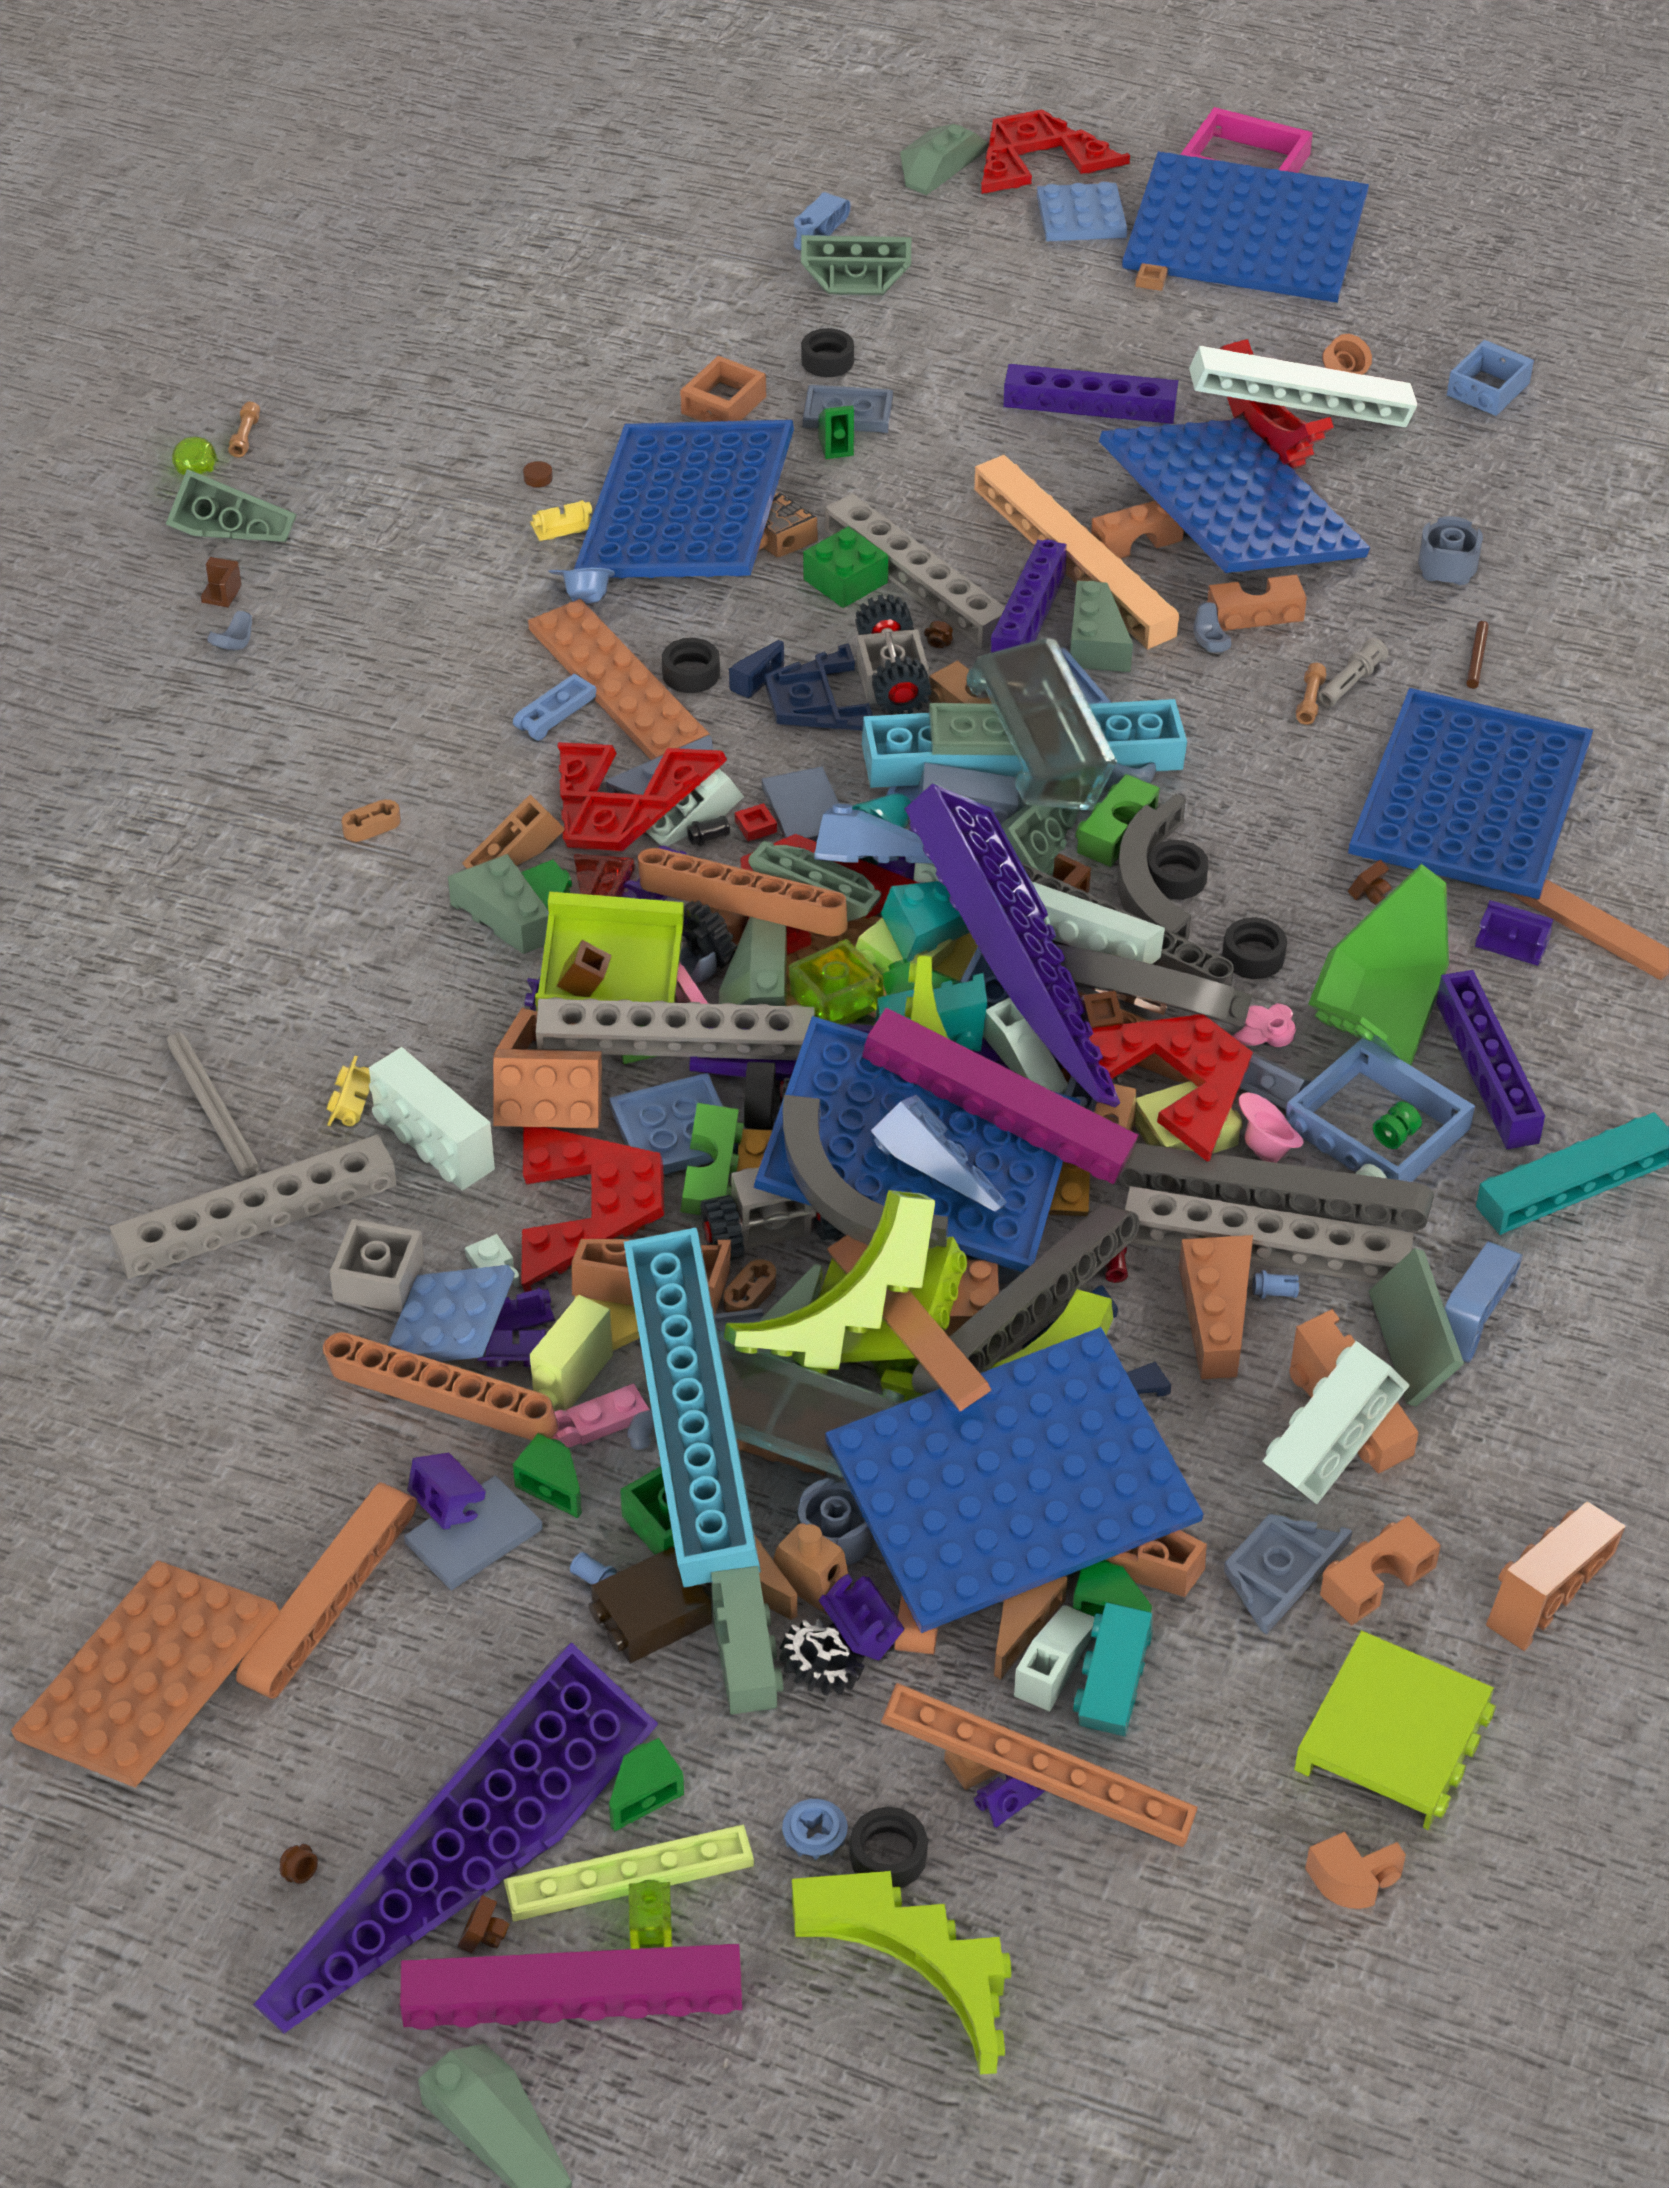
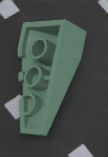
[166,469,297,542]
[1000,776,1082,875]
[719,917,787,1006]
[418,2043,572,2188]

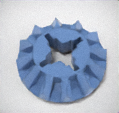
[782,1799,848,1861]

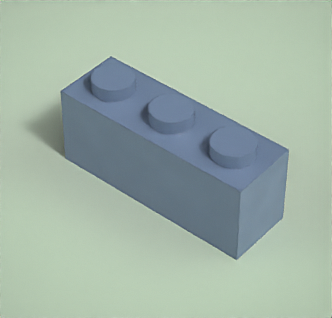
[918,763,1019,824]

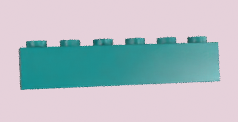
[1476,1112,1669,1235]

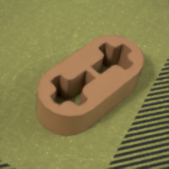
[341,799,401,842]
[724,1259,776,1312]

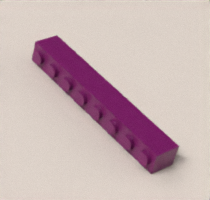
[862,1008,1139,1185]
[400,1944,742,2030]

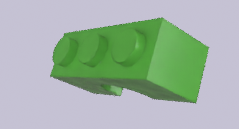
[1075,774,1160,867]
[680,1103,744,1215]

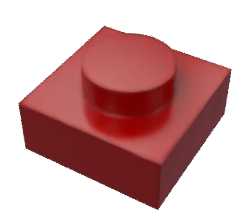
[734,803,777,842]

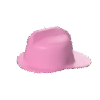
[1238,1092,1304,1163]

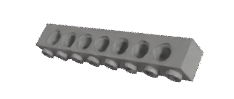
[825,493,1005,649]
[536,997,814,1060]
[109,1134,397,1279]
[1125,1186,1414,1284]

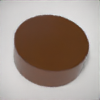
[523,461,553,488]

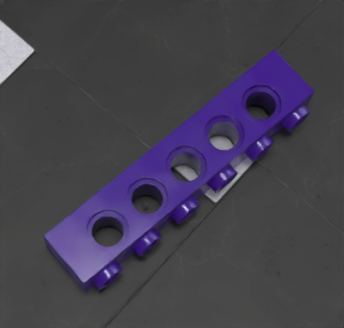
[1003,364,1179,424]
[991,540,1067,672]
[1436,970,1545,1150]

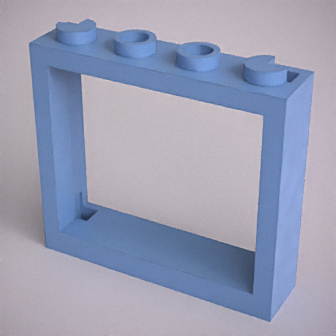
[1285,1038,1475,1182]

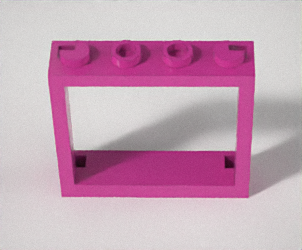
[1180,107,1313,173]

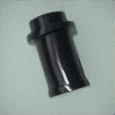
[687,815,730,846]

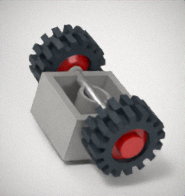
[855,594,931,715]
[700,1167,846,1261]

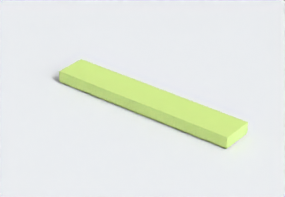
[504,1824,754,1922]

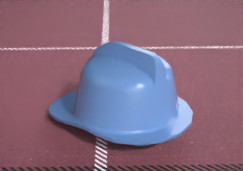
[548,567,615,605]

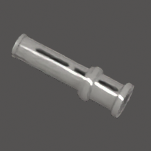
[1317,638,1388,708]

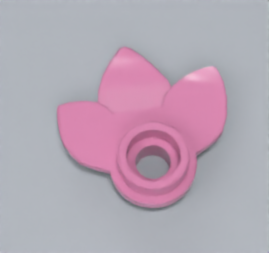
[1233,1003,1296,1047]

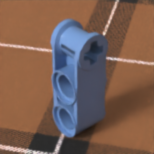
[794,192,851,251]

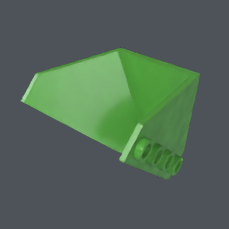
[1308,864,1449,1065]

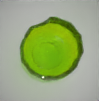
[172,436,218,475]

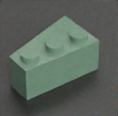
[1070,580,1133,672]
[448,854,549,954]
[711,1566,784,1715]

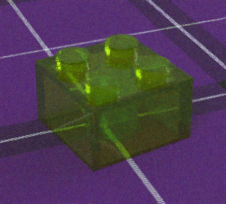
[789,939,884,1025]

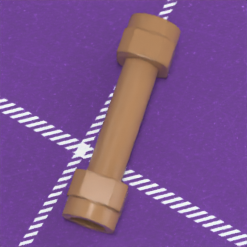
[228,401,260,458]
[1296,663,1327,725]

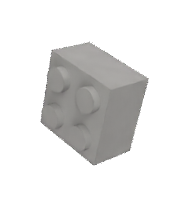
[329,1219,424,1313]

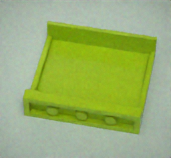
[535,891,684,1011]
[808,1237,967,1380]
[1294,1630,1496,1830]

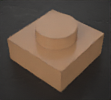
[944,1750,1000,1790]

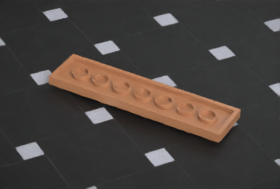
[528,599,710,760]

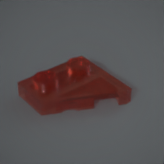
[573,854,635,897]

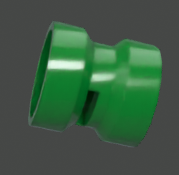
[1372,1101,1422,1149]

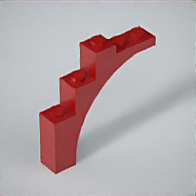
[1219,339,1334,469]

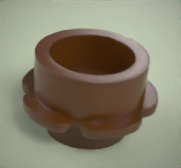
[924,621,953,649]
[279,1844,318,1884]

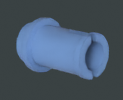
[1252,1270,1299,1299]
[570,1552,617,1585]

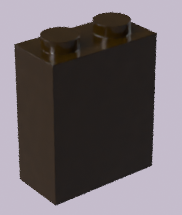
[589,1546,712,1664]

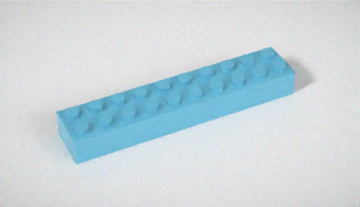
[862,699,1187,788]
[624,1227,761,1587]

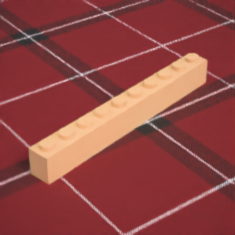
[974,455,1179,650]

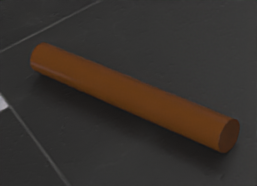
[1466,621,1489,689]

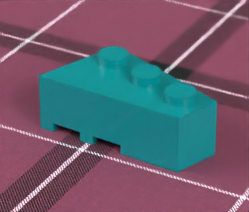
[881,881,970,962]
[875,973,987,1051]
[1073,1602,1153,1737]

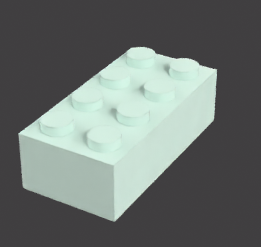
[369,1047,495,1191]
[1262,1341,1410,1504]

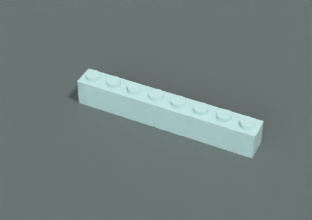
[1189,346,1417,427]
[914,863,1165,964]

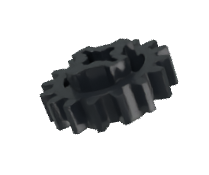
[682,900,737,969]
[779,1619,865,1696]

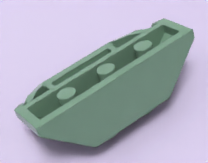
[900,124,989,196]
[801,235,912,295]
[748,841,882,922]

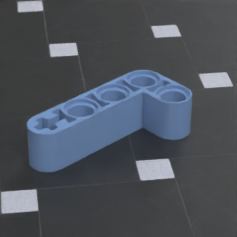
[1445,1241,1523,1363]

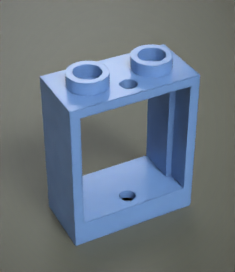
[1447,340,1534,416]

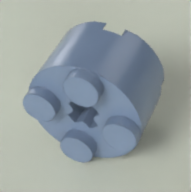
[1418,516,1483,585]
[797,1478,874,1566]

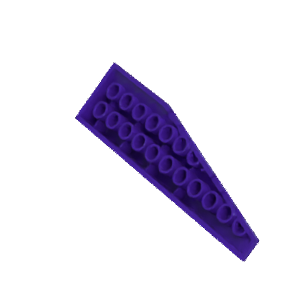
[904,783,1120,1108]
[253,1642,658,2034]

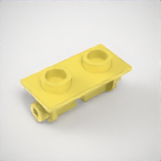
[530,500,592,541]
[326,1056,371,1127]

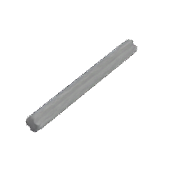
[167,1032,259,1178]

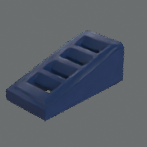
[729,640,784,699]

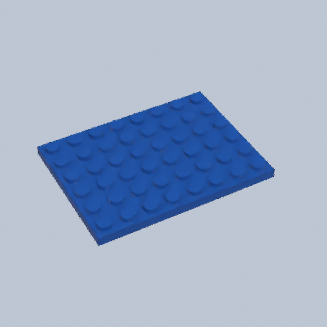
[1122,151,1369,303]
[1099,418,1370,573]
[574,420,794,578]
[1348,688,1593,899]
[753,1016,1081,1272]
[825,1327,1204,1633]

